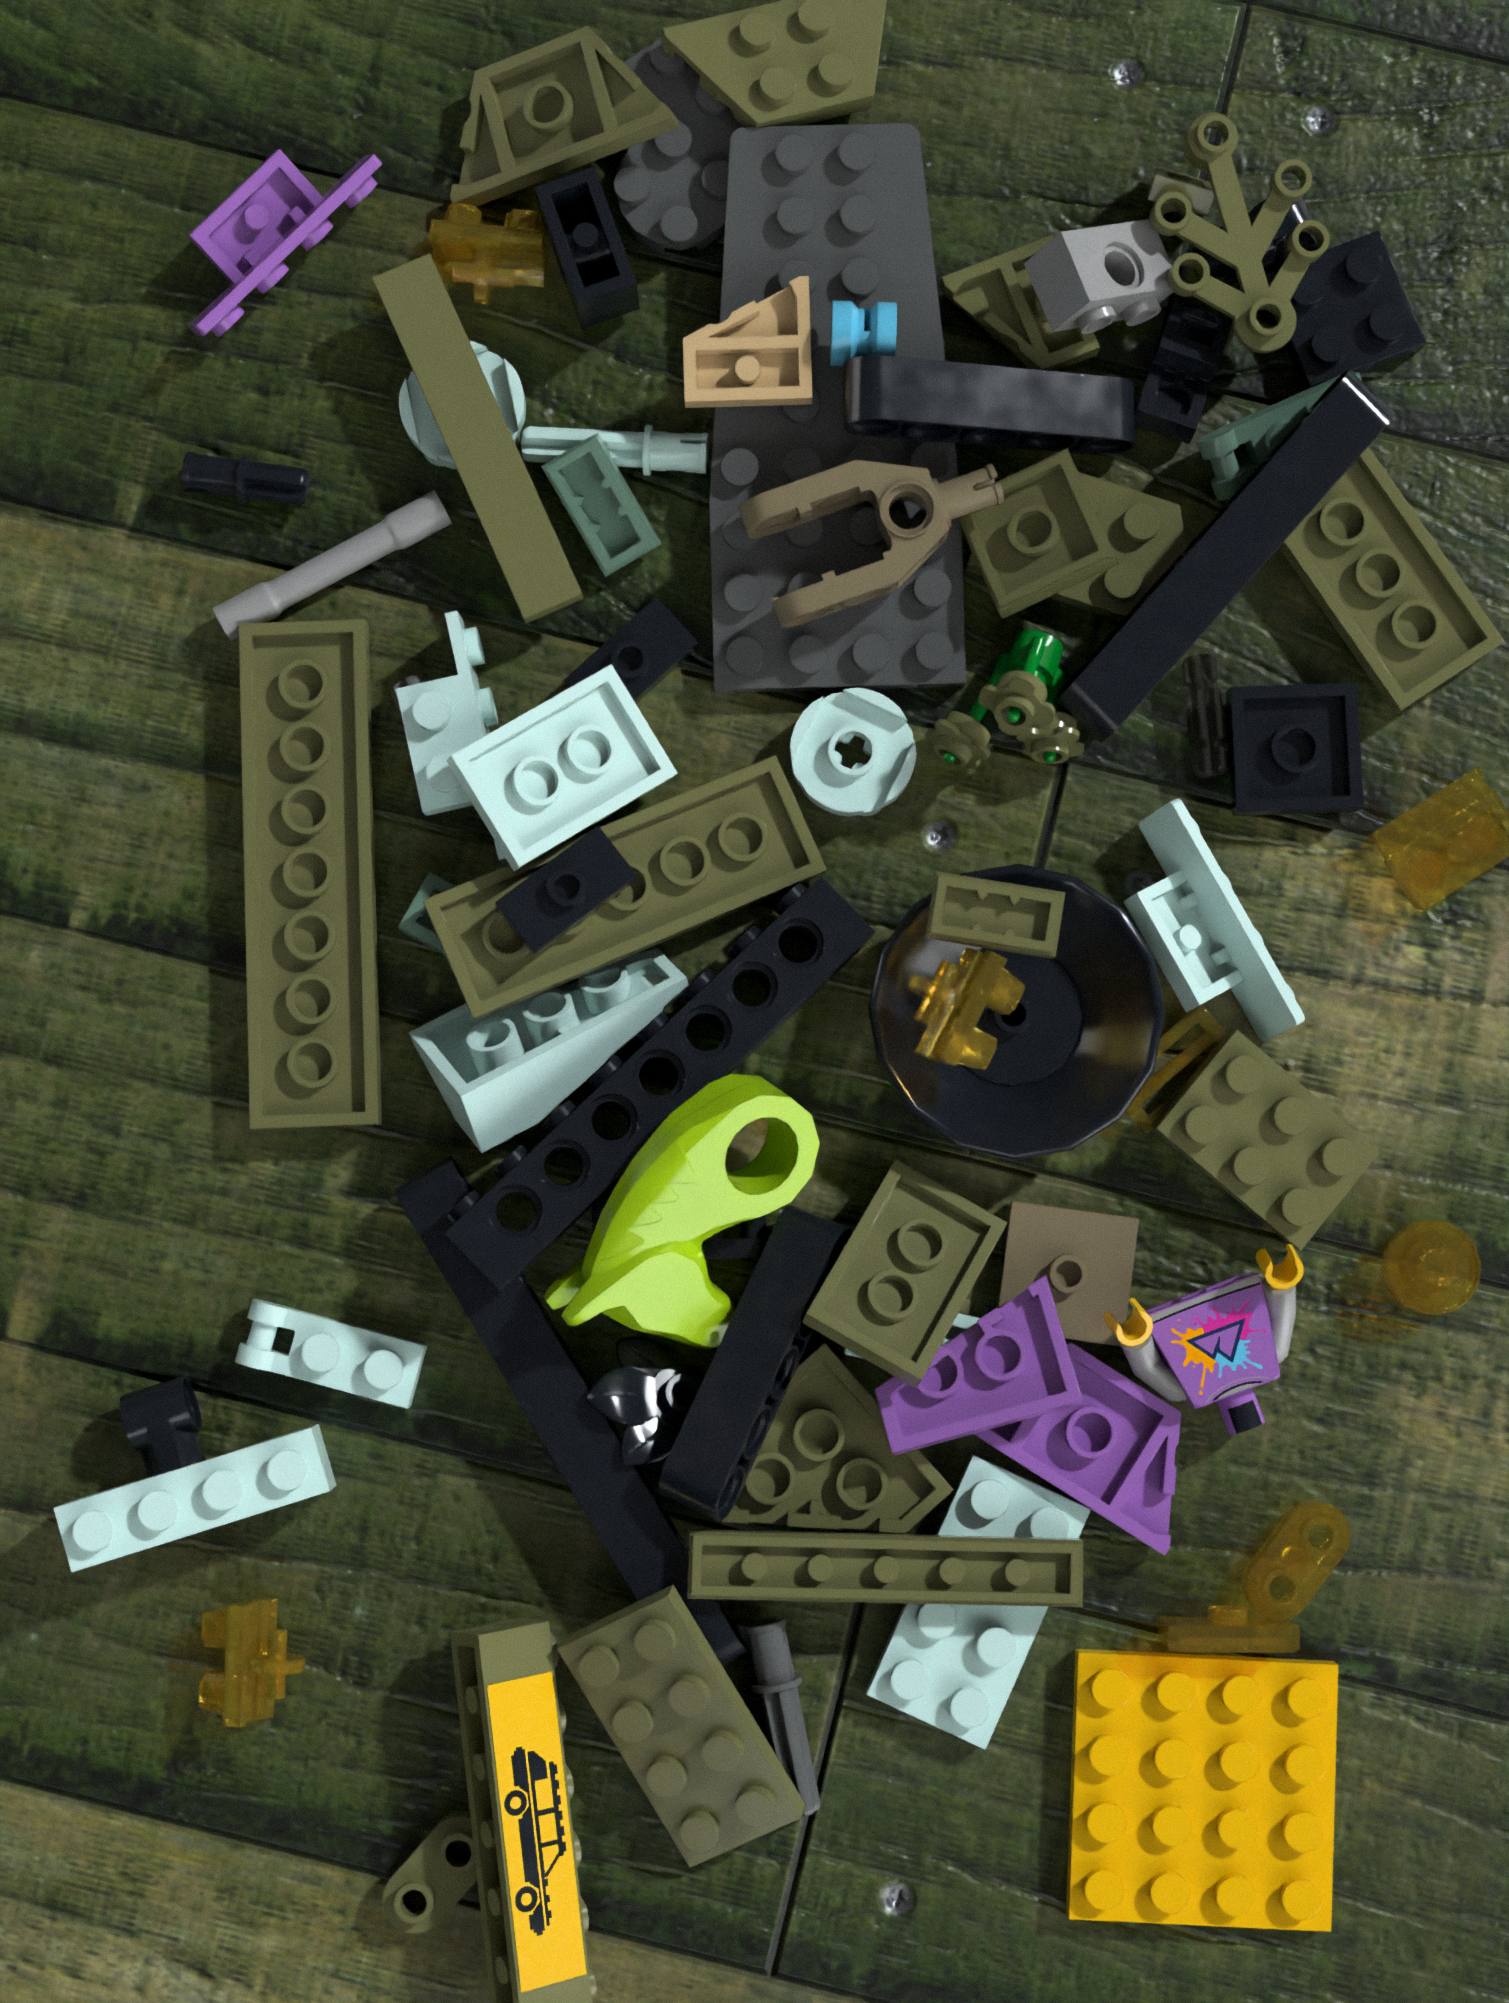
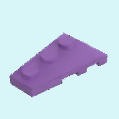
[875,1275,1083,1456]

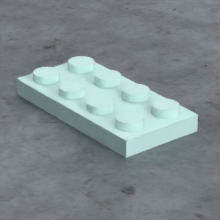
[865,1453,1091,1750]

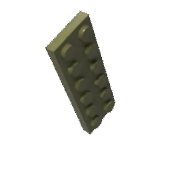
[423,755,827,1021]

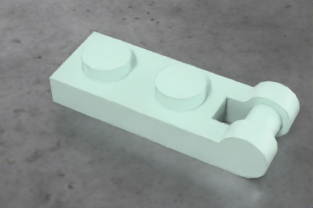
[235,1299,428,1409]

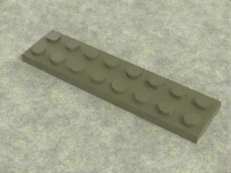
[239,619,382,1130]

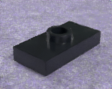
[563,597,699,704]
[495,826,638,957]

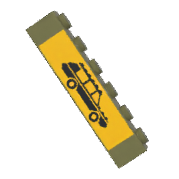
[450,1617,597,2003]

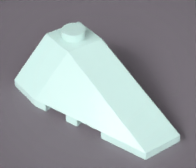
[409,948,689,1153]

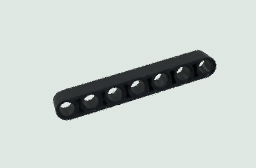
[1054,369,1396,742]

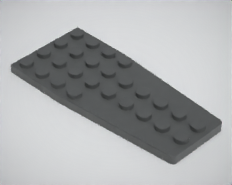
[709,123,966,693]

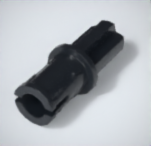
[181,452,311,506]

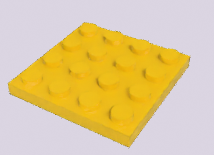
[1066,1649,1338,1932]

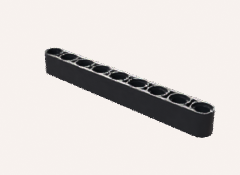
[395,1156,747,1666]

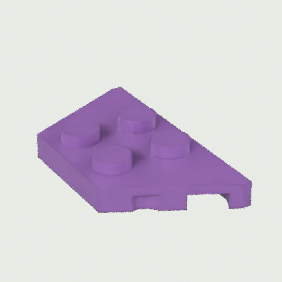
[974,1342,1181,1556]

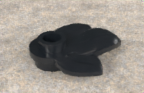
[585,1337,704,1466]

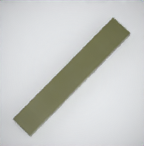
[372,253,584,624]
[687,1529,1083,1607]

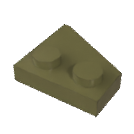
[940,235,1100,371]

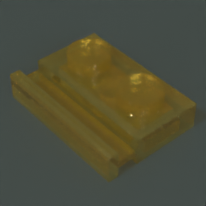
[1367,766,1509,914]

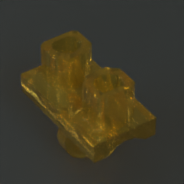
[429,203,546,304]
[908,948,1025,1070]
[199,1597,305,1728]

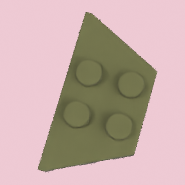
[660,0,887,128]
[450,26,680,213]
[965,472,1197,645]

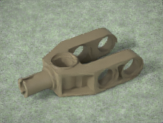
[738,460,1004,629]

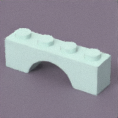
[53,1424,337,1573]

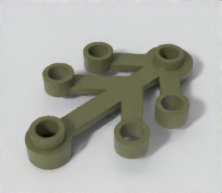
[1150,112,1330,353]

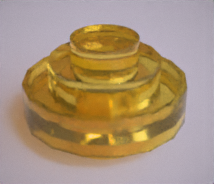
[1382,1220,1481,1315]

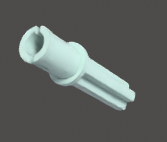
[521,425,709,476]

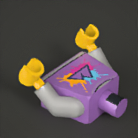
[1103,1244,1304,1435]

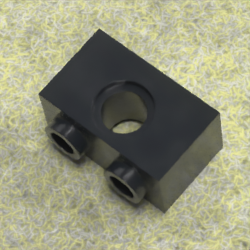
[535,167,640,329]

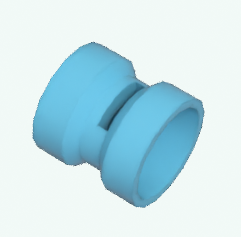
[830,300,897,366]

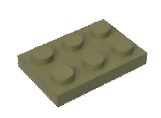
[1150,1029,1380,1251]
[802,1159,1007,1388]

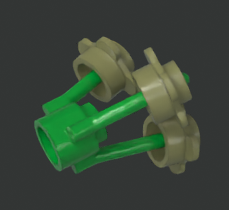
[925,630,1084,769]

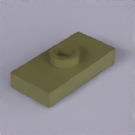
[924,871,1066,959]

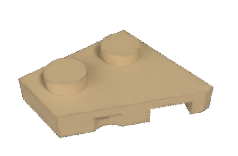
[683,276,813,408]

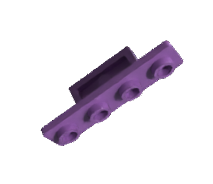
[187,149,382,337]

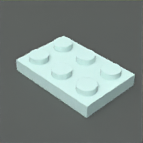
[446,664,678,871]

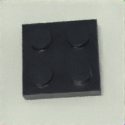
[1265,230,1426,391]
[1226,682,1364,816]

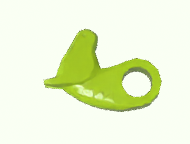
[544,1074,820,1349]

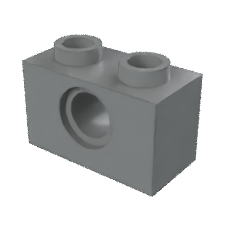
[1024,219,1173,334]

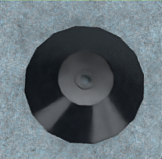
[868,863,1165,1160]

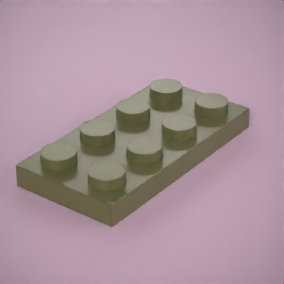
[1279,446,1505,715]
[557,1585,806,1868]

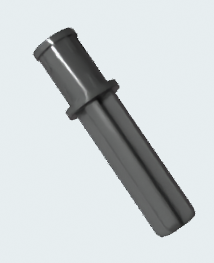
[744,1616,821,1817]

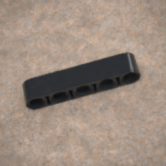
[843,355,1136,455]
[659,1205,852,1521]

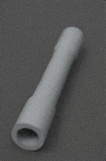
[212,490,452,641]

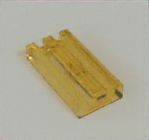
[1125,1004,1226,1135]

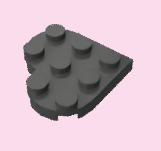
[614,37,743,252]

